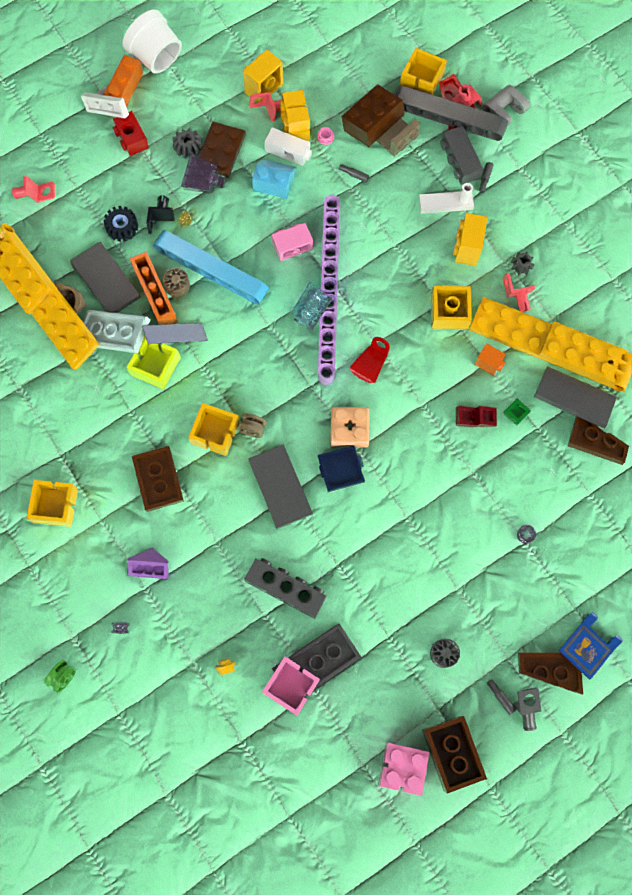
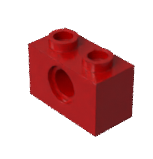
[112,111,149,156]

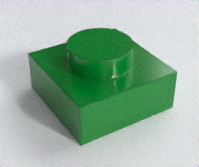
[503,398,531,425]

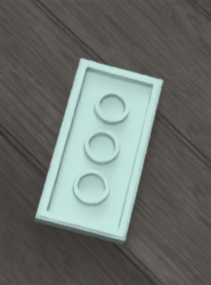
[83,310,150,353]

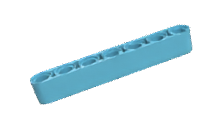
[153,230,269,305]

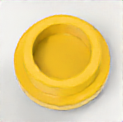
[215,658,236,675]

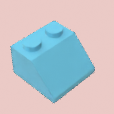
[252,159,296,199]

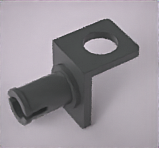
[513,688,542,731]

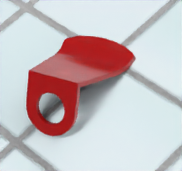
[349,337,390,383]

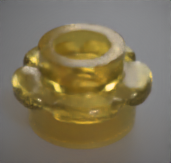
[177,211,193,227]

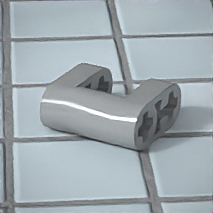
[482,85,530,126]

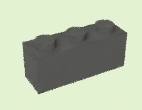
[440,126,483,185]

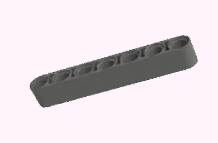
[394,85,509,141]

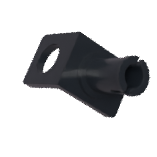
[146,195,175,234]

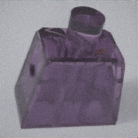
[181,153,226,193]

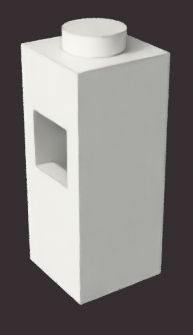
[265,128,312,166]

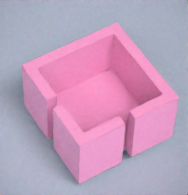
[262,657,320,716]
[378,742,430,796]

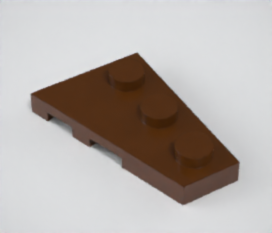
[568,416,629,465]
[518,653,583,695]

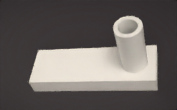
[81,86,129,118]
[419,183,474,214]

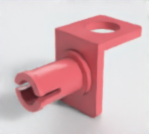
[452,84,482,107]
[249,92,282,122]
[12,176,55,203]
[502,273,535,312]

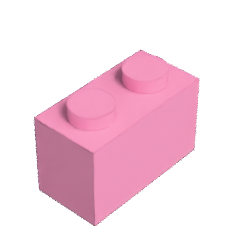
[272,223,313,261]

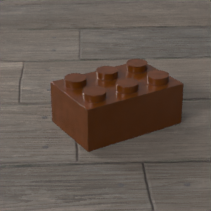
[341,84,404,147]
[422,716,487,794]

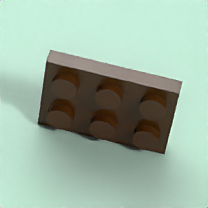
[195,121,246,178]
[132,446,184,512]

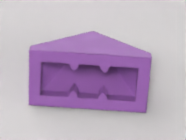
[128,548,169,579]

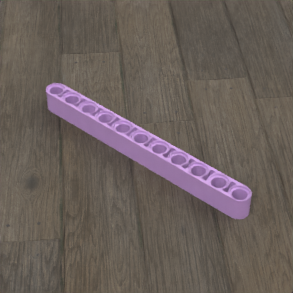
[318,195,340,385]

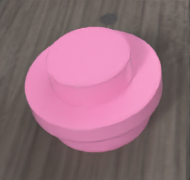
[317,127,334,145]

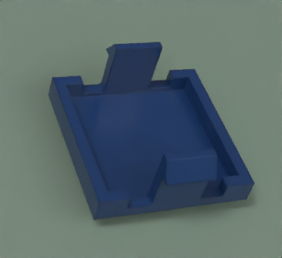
[317,446,365,492]

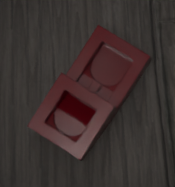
[456,406,497,427]

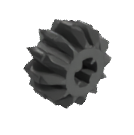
[172,127,202,159]

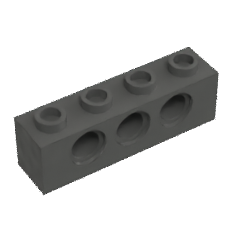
[244,558,326,619]

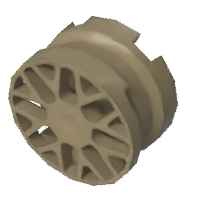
[163,268,190,297]
[237,413,267,438]

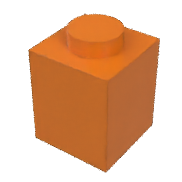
[474,343,506,376]

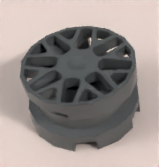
[430,638,460,668]

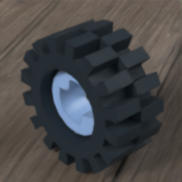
[104,206,138,242]

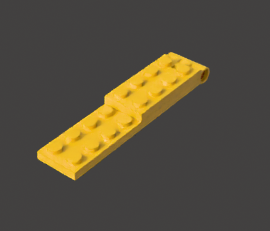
[0,223,100,370]
[469,297,632,392]

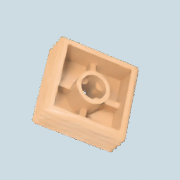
[330,407,369,447]

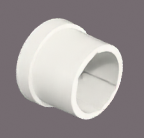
[122,10,182,73]

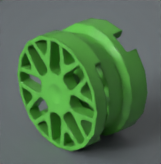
[44,660,76,693]

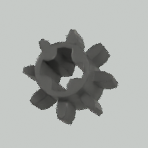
[511,252,535,275]

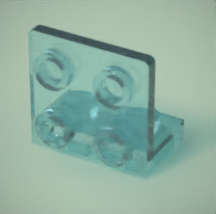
[291,282,333,330]

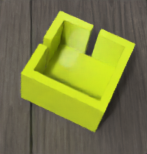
[126,336,181,390]

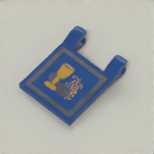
[558,612,623,680]

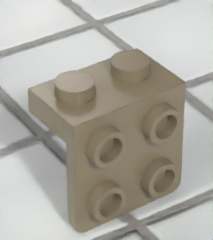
[376,119,421,157]

